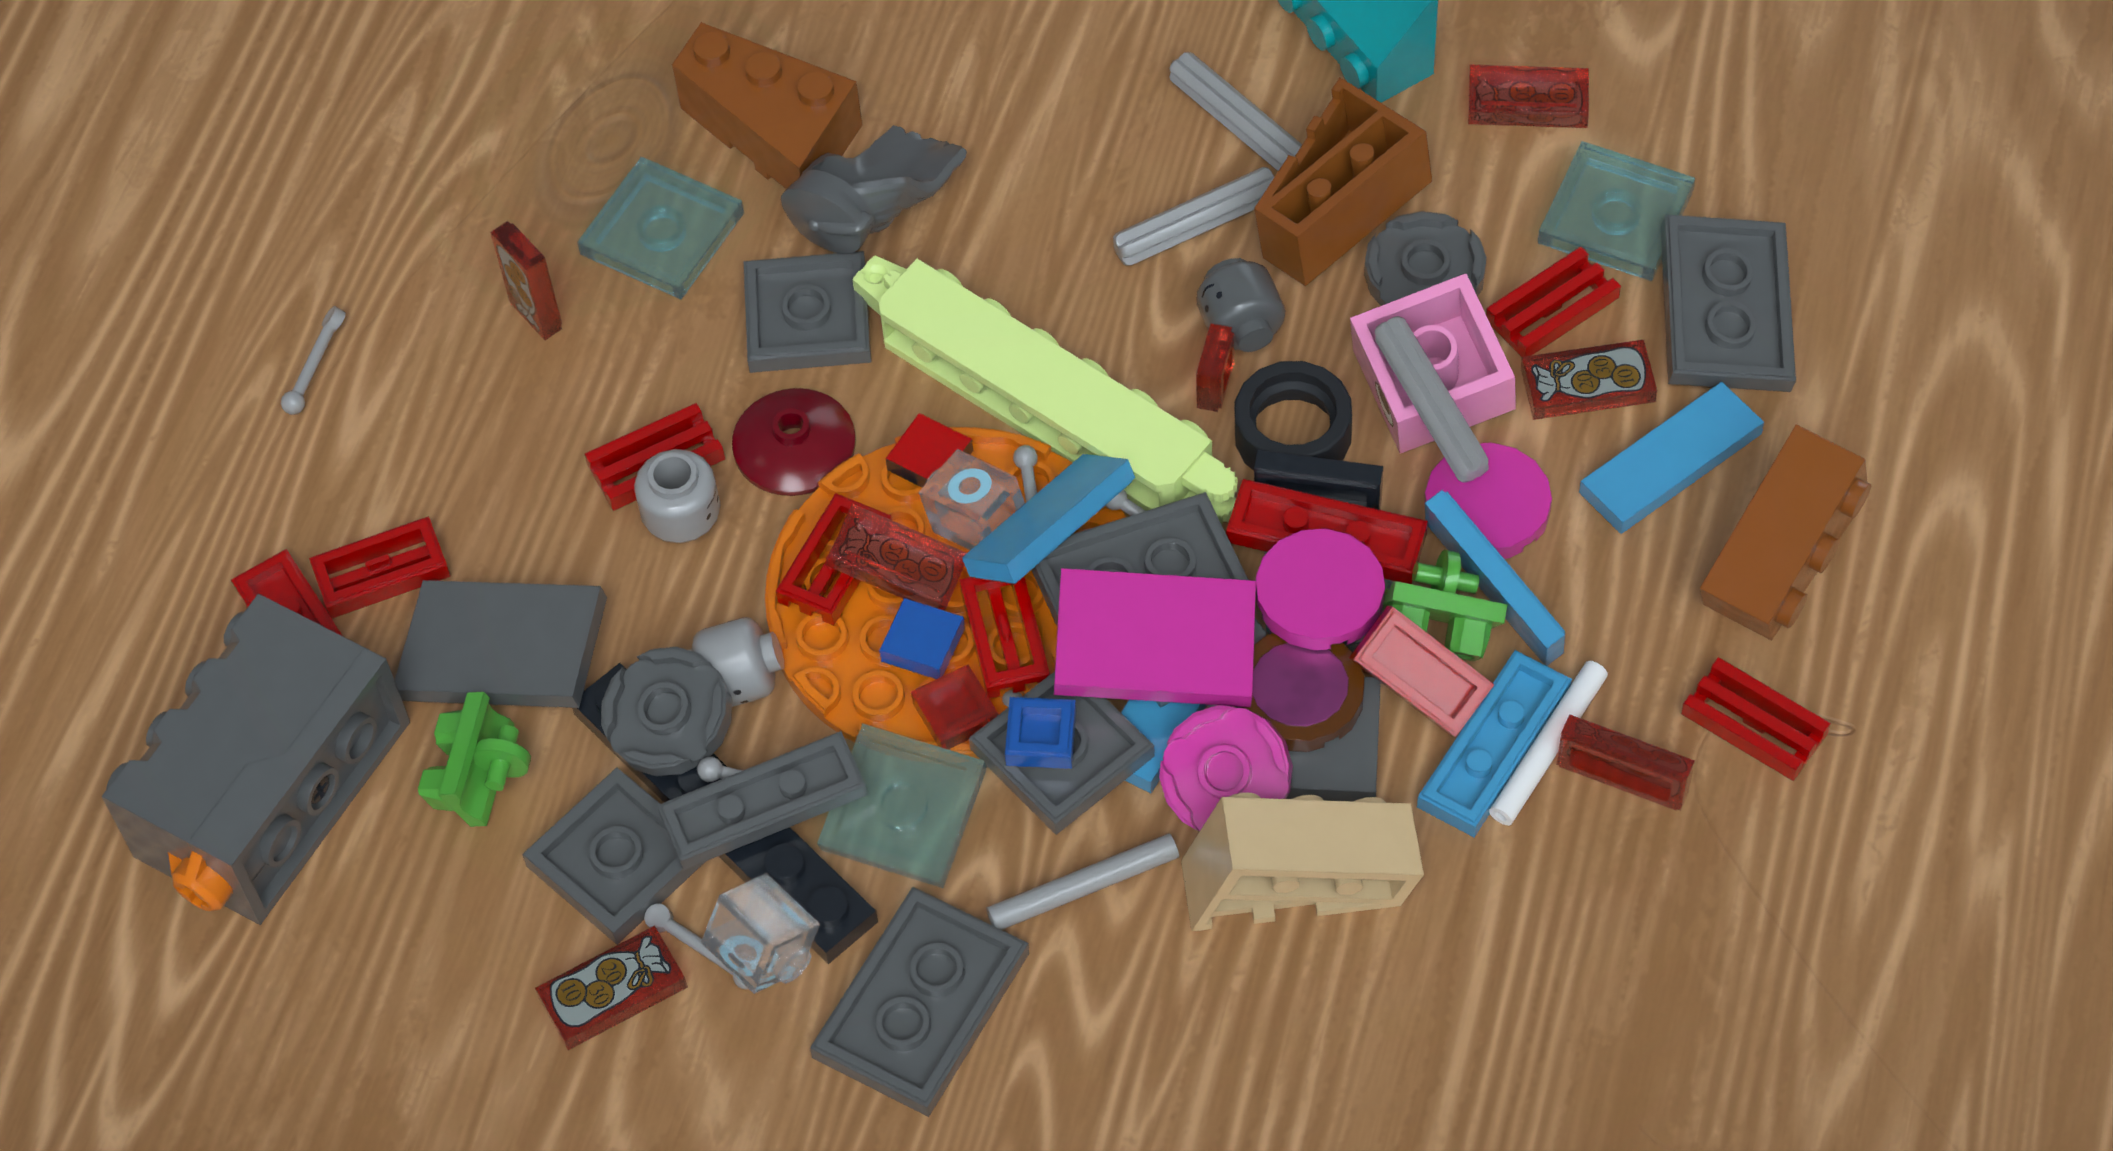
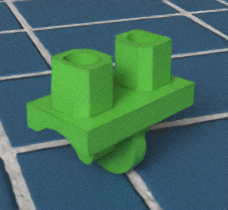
[1382,549,1507,661]
[418,692,531,827]

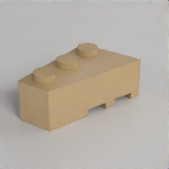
[1181,793,1424,932]

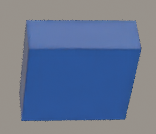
[879,598,965,681]
[1005,697,1076,769]

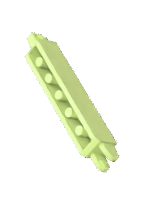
[852,255,1238,525]

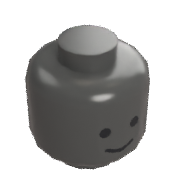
[1196,258,1286,352]

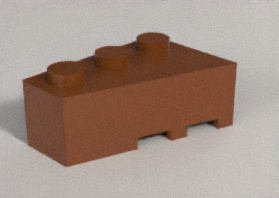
[672,22,862,189]
[1254,77,1432,286]
[1699,424,1871,641]

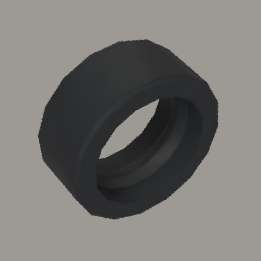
[1234,361,1352,470]

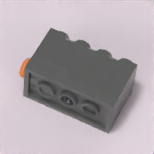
[101,594,410,925]

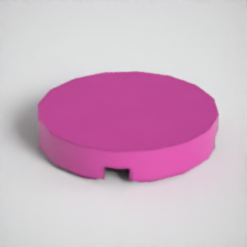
[1424,443,1552,559]
[1255,528,1385,651]
[1159,705,1293,831]

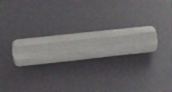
[1169,52,1302,171]
[1113,167,1274,266]
[1375,316,1489,483]

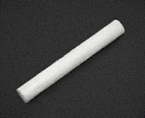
[1489,661,1608,825]

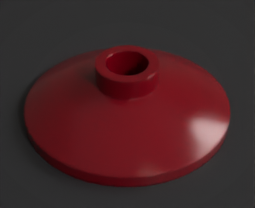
[732,388,856,496]

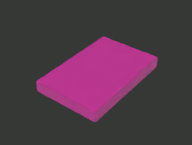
[1054,568,1256,707]

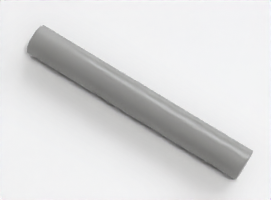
[986,833,1179,930]

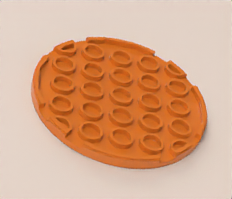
[765,427,1126,765]

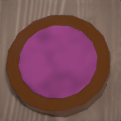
[1236,633,1364,752]

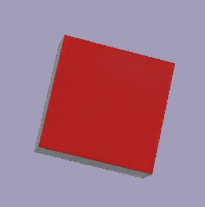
[885,413,973,496]

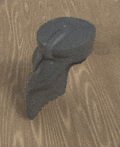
[781,125,967,254]

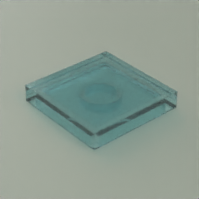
[1538,141,1695,281]
[577,157,744,300]
[817,723,988,888]

